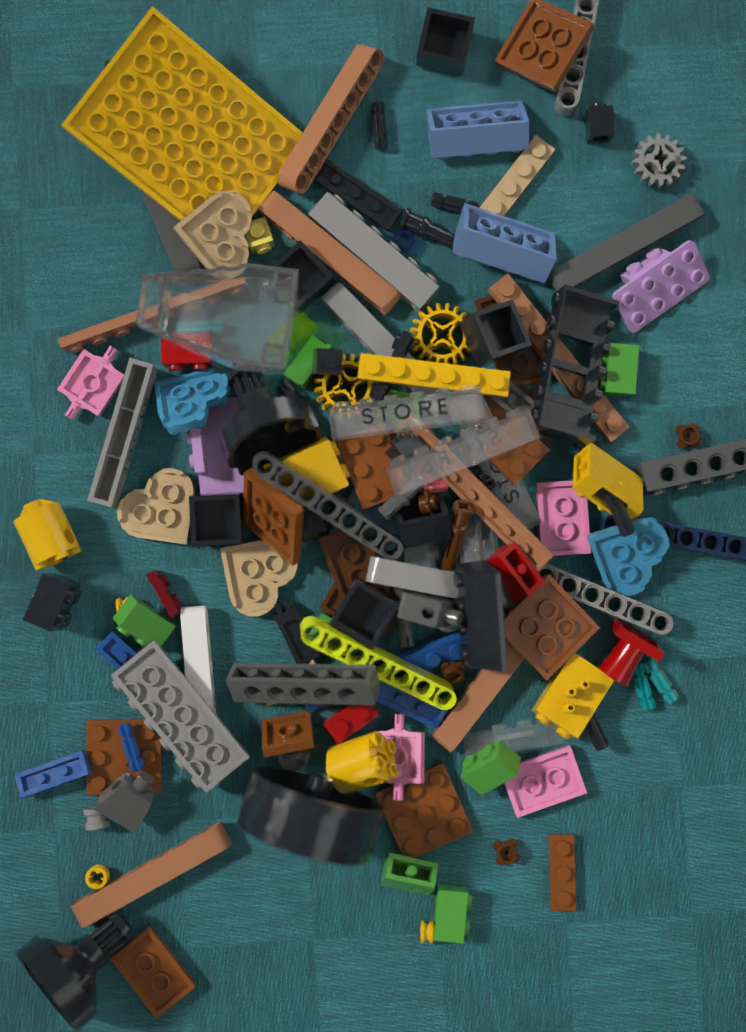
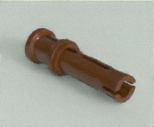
[441,500,475,571]

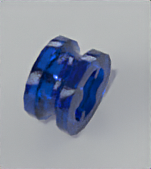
[393,230,415,254]

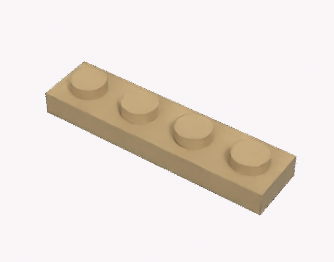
[480,135,555,216]

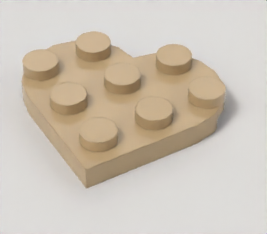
[173,191,252,277]
[117,468,195,545]
[220,540,298,616]

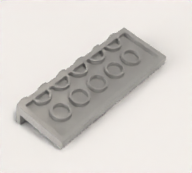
[111,640,250,793]

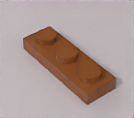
[548,833,576,911]

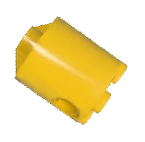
[13,499,82,571]
[326,731,398,794]

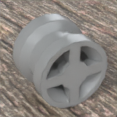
[83,806,111,830]

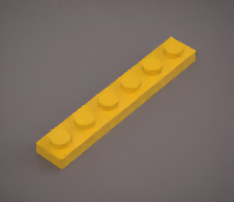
[357,353,511,398]

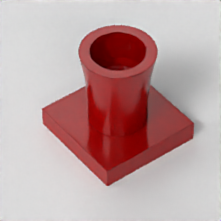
[598,618,664,686]

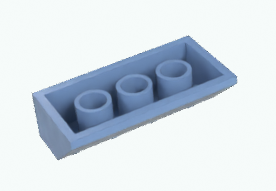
[426,100,529,159]
[453,203,556,283]

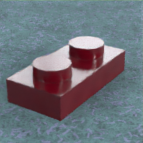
[146,570,183,618]

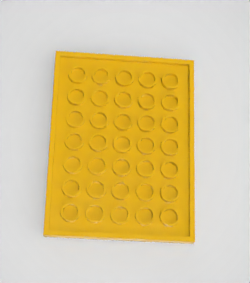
[61,6,303,222]

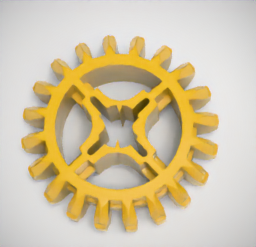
[409,303,471,365]
[314,354,374,420]

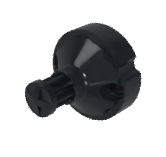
[220,362,321,476]
[15,912,135,1032]

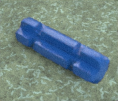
[117,723,145,772]

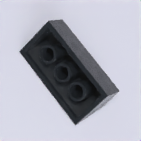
[453,560,507,672]

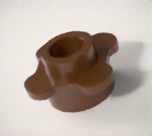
[675,423,701,449]
[418,489,439,515]
[441,661,466,684]
[493,838,520,866]

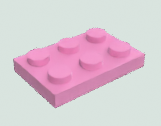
[536,481,591,556]
[504,745,587,818]

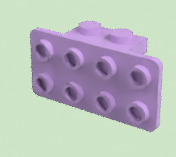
[612,240,710,333]
[186,397,244,495]

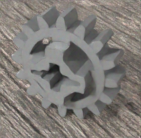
[631,133,686,189]

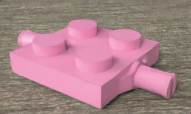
[57,346,124,420]
[376,714,425,800]

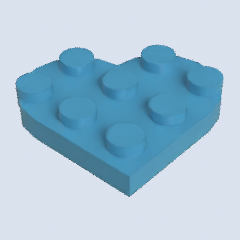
[154,369,230,435]
[587,517,669,596]

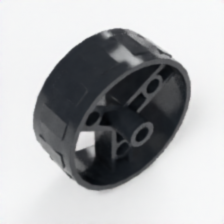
[237,766,384,866]

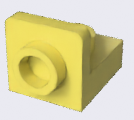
[246,217,275,255]

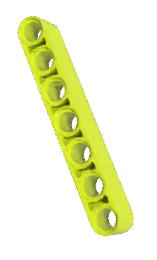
[300,616,457,710]

